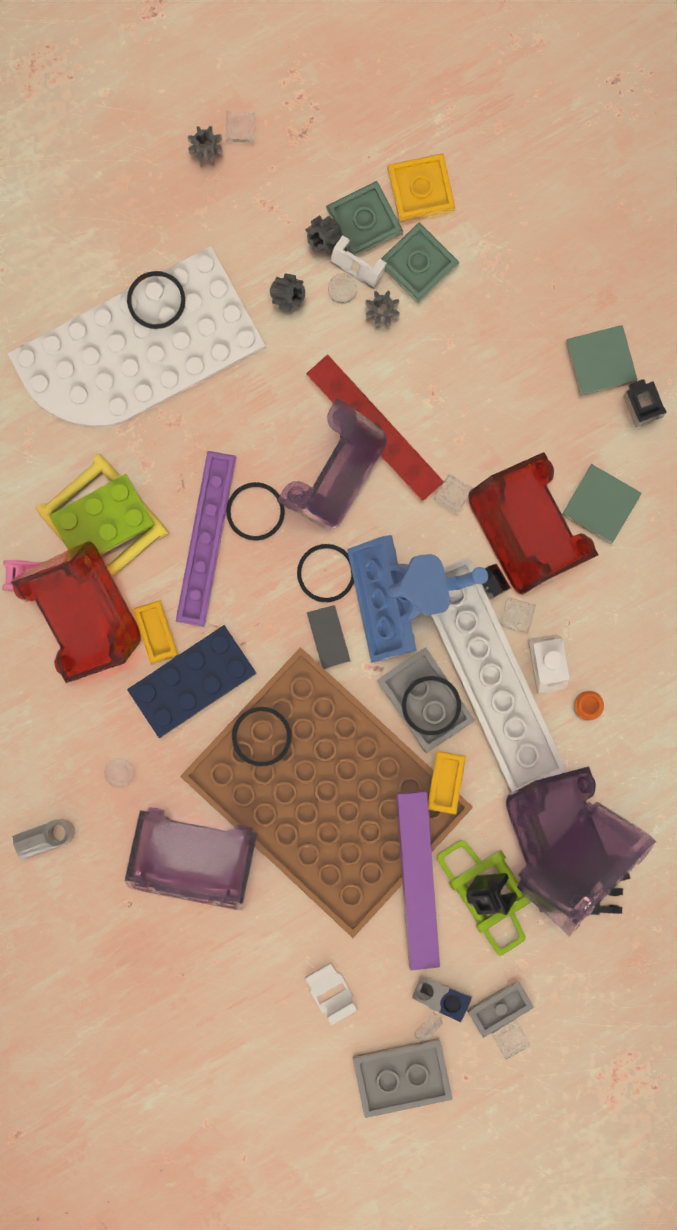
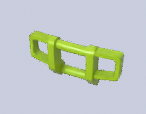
[437,840,533,956]

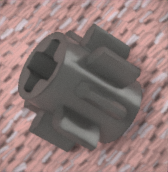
[188,126,223,163]
[305,215,342,252]
[270,273,305,311]
[365,291,400,327]

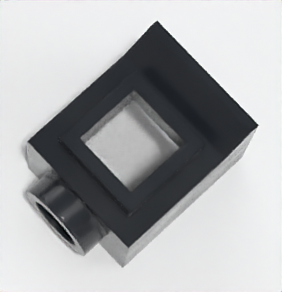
[623,379,667,427]
[466,873,517,915]

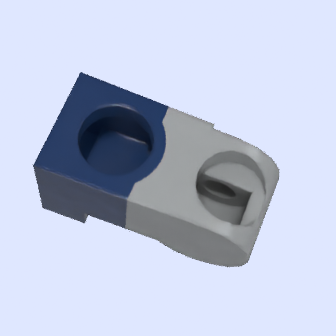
[412,976,473,1022]

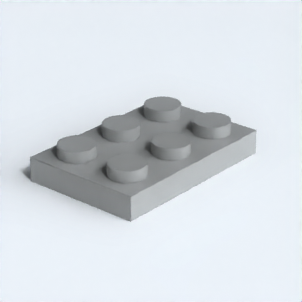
[377,648,475,753]
[353,1039,453,1118]

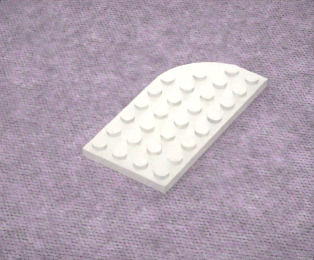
[7,246,266,427]

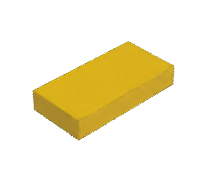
[133,600,179,665]
[428,751,466,814]

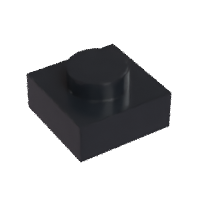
[482,563,511,597]

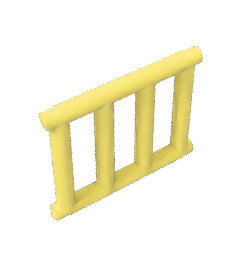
[35,453,169,588]

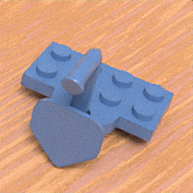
[347,535,488,663]

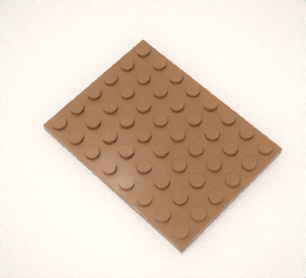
[180,647,473,938]

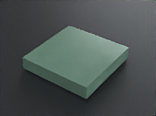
[326,181,403,256]
[381,222,459,304]
[566,325,638,396]
[562,464,642,544]

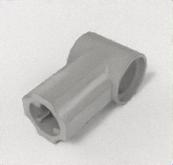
[12,819,75,860]

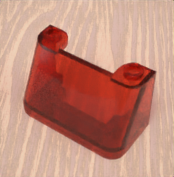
[468,452,599,594]
[11,541,141,683]

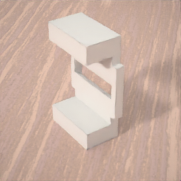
[330,235,386,288]
[305,962,357,1025]

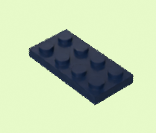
[127,625,257,738]

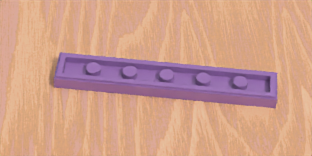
[176,451,236,627]
[396,790,440,971]

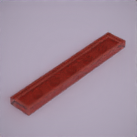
[306,354,444,502]

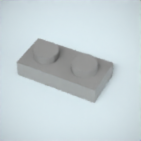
[467,981,534,1038]

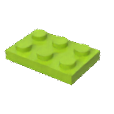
[49,474,155,568]

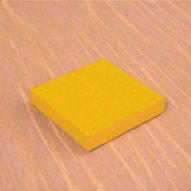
[387,153,456,222]

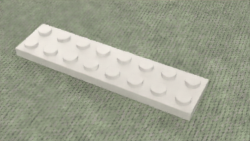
[431,557,567,795]

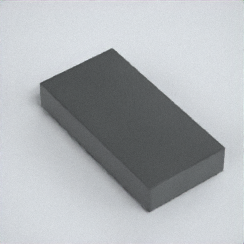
[307,605,351,669]

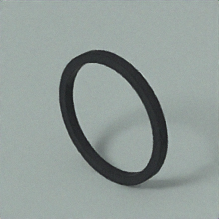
[127,271,186,329]
[226,482,285,541]
[297,544,354,602]
[402,676,461,735]
[232,707,291,766]

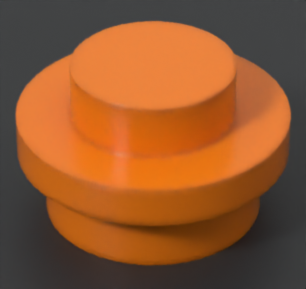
[574,691,604,720]

